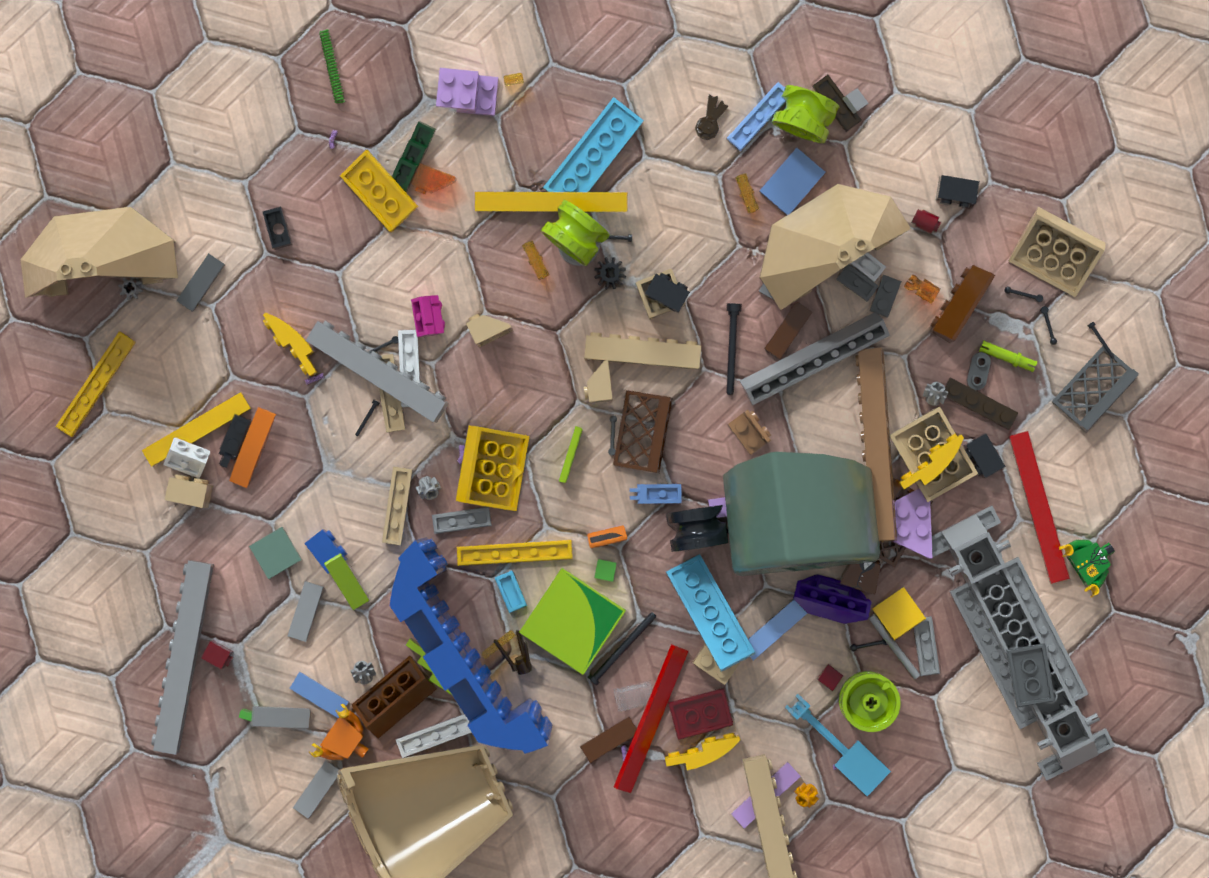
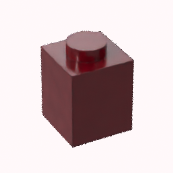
[201,640,233,669]

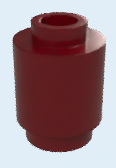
[911,209,941,234]

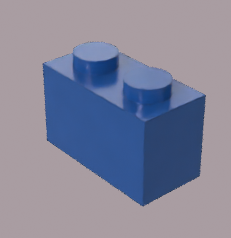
[304,529,348,574]

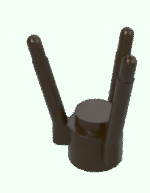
[493,630,532,675]

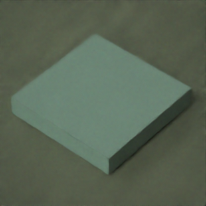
[249,527,302,579]

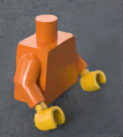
[309,704,369,760]

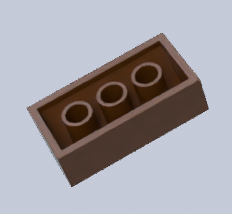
[930,265,996,343]
[351,655,437,739]

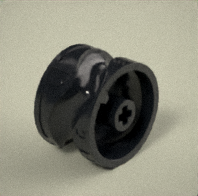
[666,505,729,552]

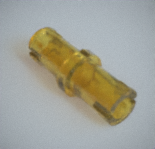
[735,173,759,214]
[522,241,550,280]

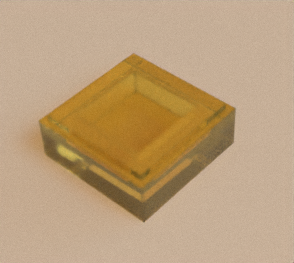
[504,73,524,86]

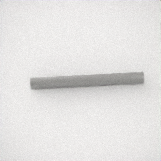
[868,614,920,679]

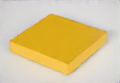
[872,587,926,641]

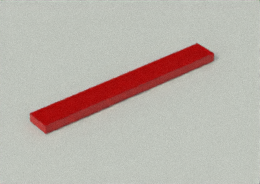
[1008,431,1070,584]
[613,644,688,793]

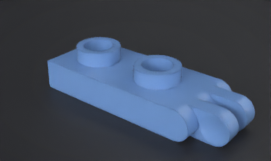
[630,484,682,504]

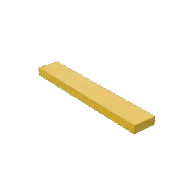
[55,331,136,437]
[142,392,251,467]
[457,540,573,566]

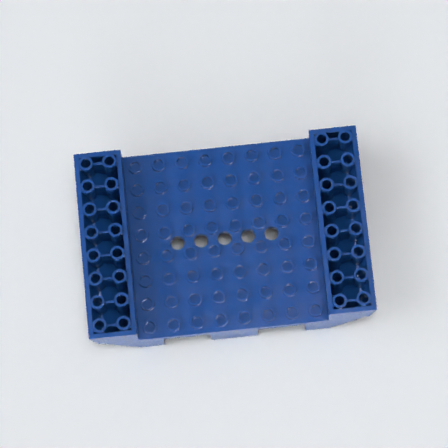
[389,537,553,754]

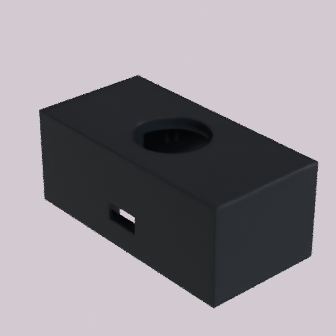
[262,206,293,250]

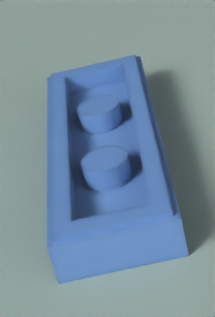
[289,672,349,718]

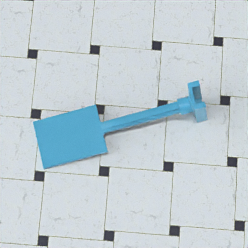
[785,694,891,796]

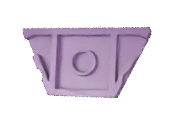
[892,488,932,559]

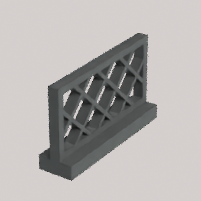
[1052,346,1139,433]

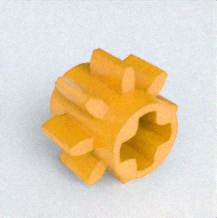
[794,783,819,808]

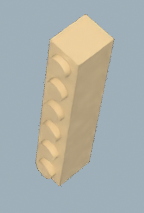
[584,332,701,370]

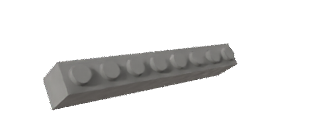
[740,312,890,405]
[305,320,449,423]

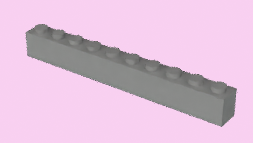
[151,560,214,755]

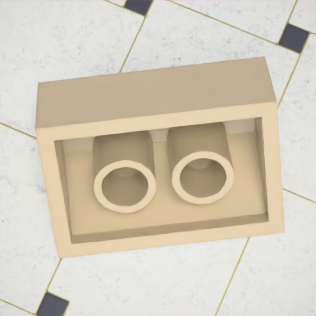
[466,314,513,348]
[584,360,612,404]

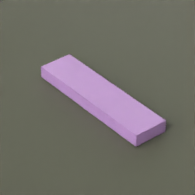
[731,762,801,828]

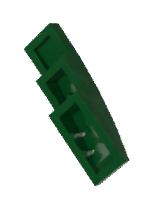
[392,121,437,193]

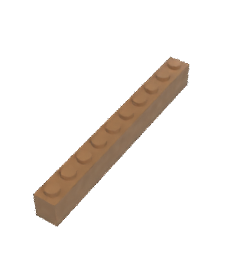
[855,348,897,542]

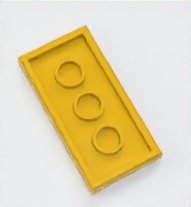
[340,150,419,233]

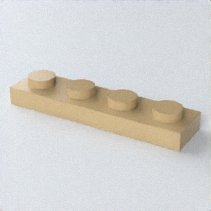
[379,354,406,433]
[382,467,413,545]

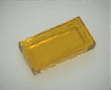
[482,629,516,660]

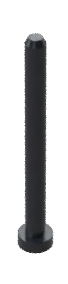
[587,612,656,686]

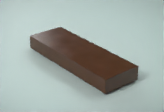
[764,302,813,360]
[580,716,637,763]

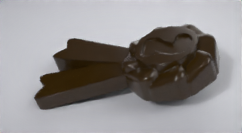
[695,94,728,140]

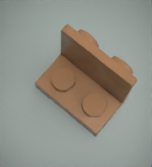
[727,410,771,455]

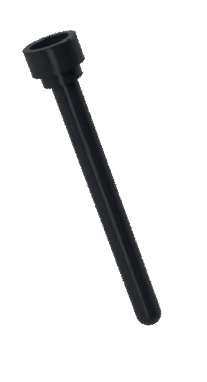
[726,303,742,396]

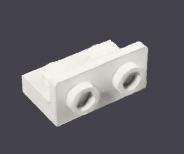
[163,438,210,479]

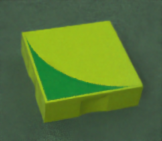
[519,568,626,675]

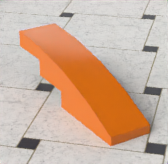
[229,407,276,488]

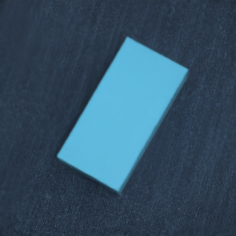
[495,570,527,613]

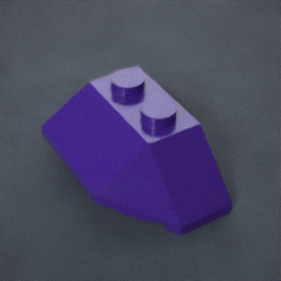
[793,574,872,624]

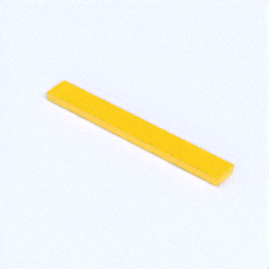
[475,192,628,212]

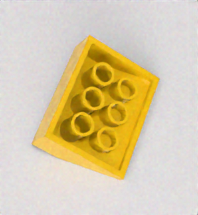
[456,425,529,511]

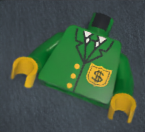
[1059,540,1115,598]

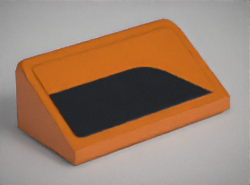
[587,525,627,548]

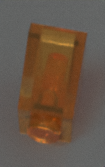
[412,163,457,195]

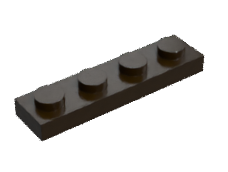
[944,377,1018,430]

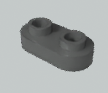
[966,352,991,390]

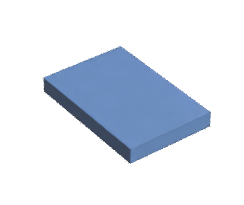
[759,148,826,215]

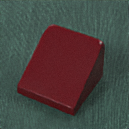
[817,664,843,691]

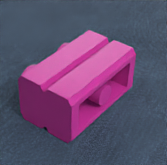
[411,295,445,337]

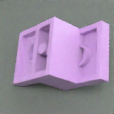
[436,68,499,116]

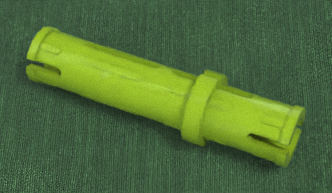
[979,340,1037,373]

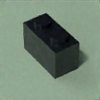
[935,175,980,208]
[645,273,690,313]
[964,433,1006,478]

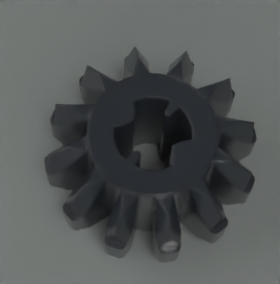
[594,257,626,289]

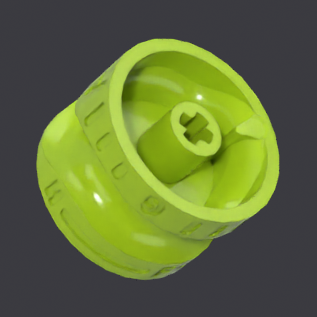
[771,85,839,143]
[540,200,610,266]
[839,671,900,732]

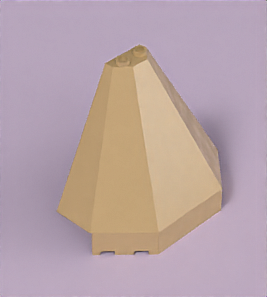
[759,184,911,310]
[21,207,178,298]

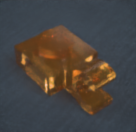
[904,274,940,304]

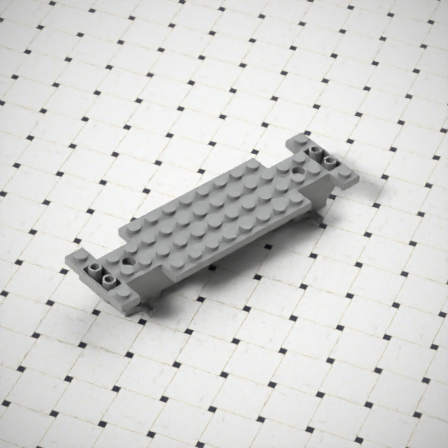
[932,506,1115,781]

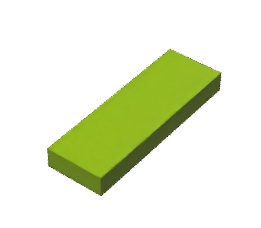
[559,426,583,483]
[324,553,370,610]

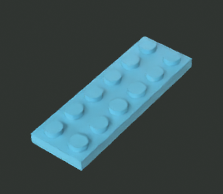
[543,97,644,192]
[666,554,755,672]

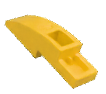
[263,313,318,377]
[899,433,964,489]
[665,733,740,770]

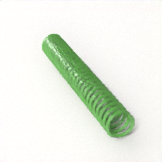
[319,29,345,103]

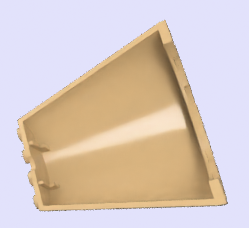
[337,745,513,878]

